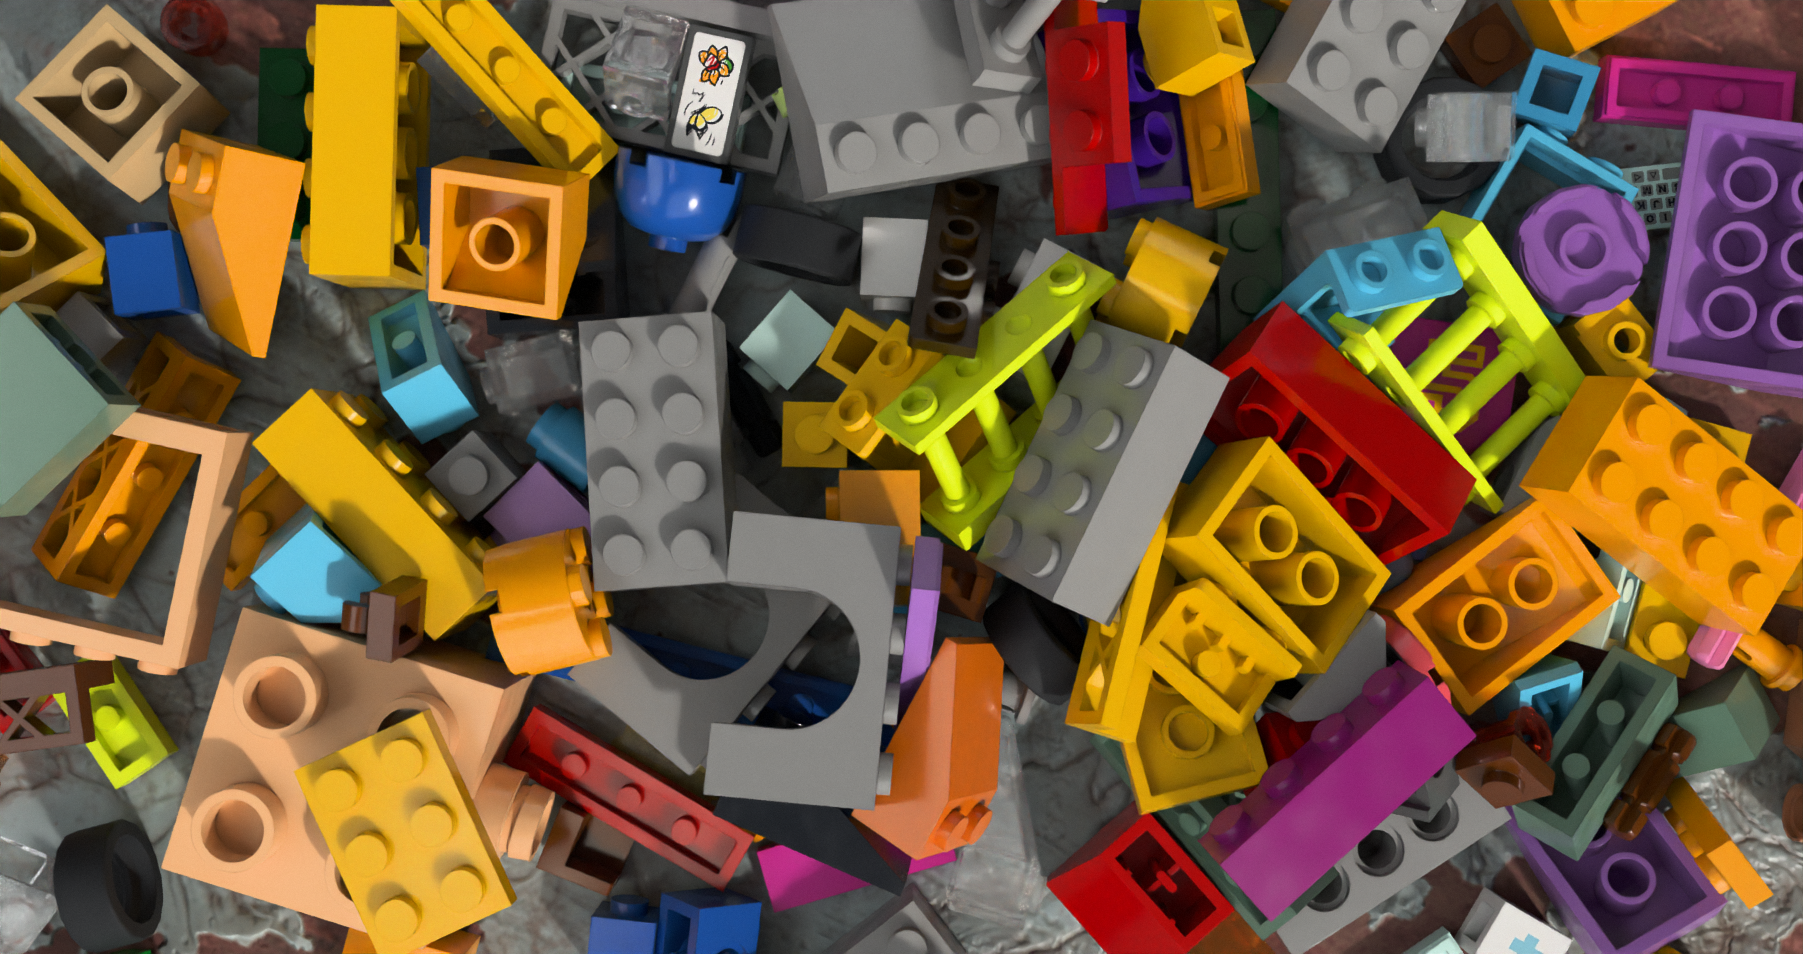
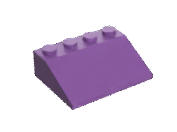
[1648,109,1803,398]

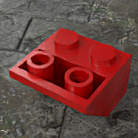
[1043,800,1235,954]

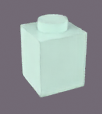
[739,289,835,394]

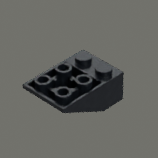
[486,141,630,341]

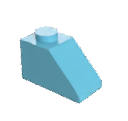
[368,290,479,444]

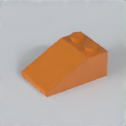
[851,637,1004,860]

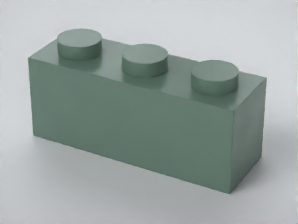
[1512,645,1678,862]

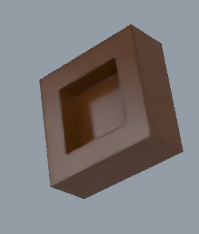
[1440,2,1532,89]
[1455,734,1555,809]

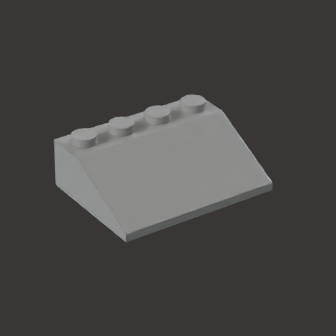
[767,0,1052,204]

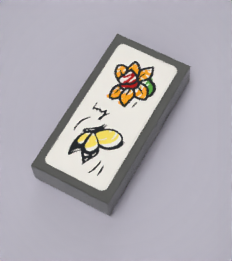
[663,24,756,169]

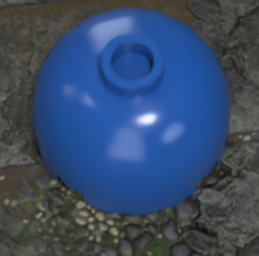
[614,146,747,253]

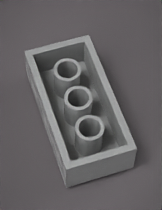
[1245,0,1466,153]
[578,311,737,592]
[975,319,1230,627]

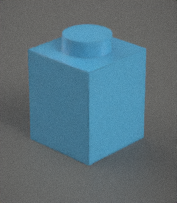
[1507,48,1601,138]

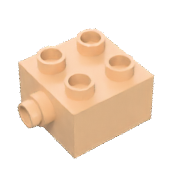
[161,603,555,950]

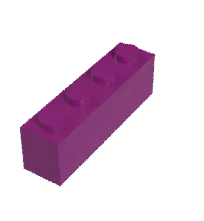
[1198,660,1477,922]

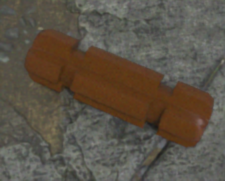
[1602,722,1697,841]

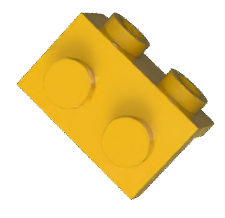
[1137,577,1302,736]

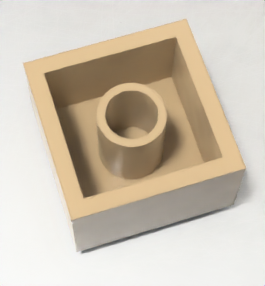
[15,4,231,205]

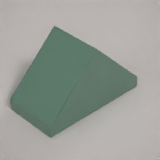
[1650,663,1780,779]

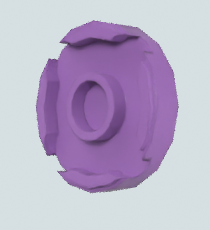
[1511,184,1650,317]

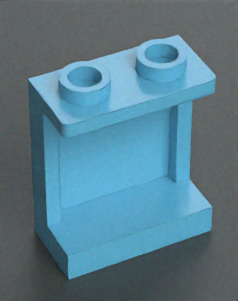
[1253,227,1463,352]

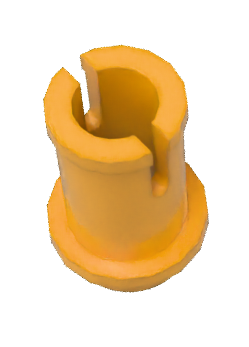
[1732,628,1803,691]

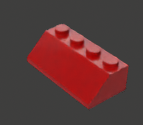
[1203,301,1477,565]

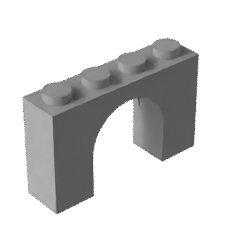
[567,472,842,776]
[703,511,913,811]

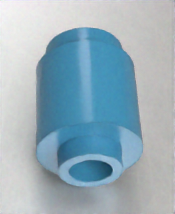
[526,402,588,494]

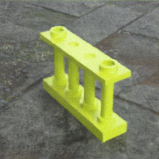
[1327,210,1585,514]
[873,251,1117,551]

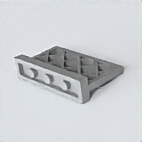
[540,0,790,178]

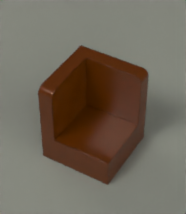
[536,800,635,896]

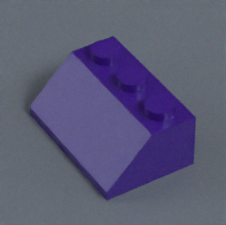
[1037,8,1194,220]

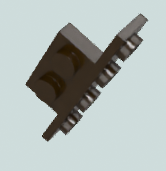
[907,178,1001,359]

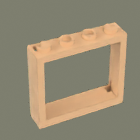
[0,407,254,675]

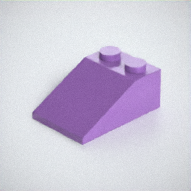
[1504,797,1728,954]

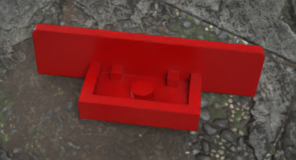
[1044,0,1132,236]

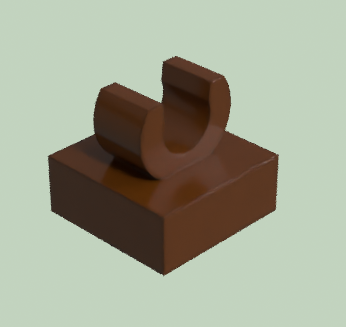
[938,542,997,623]
[341,575,428,663]

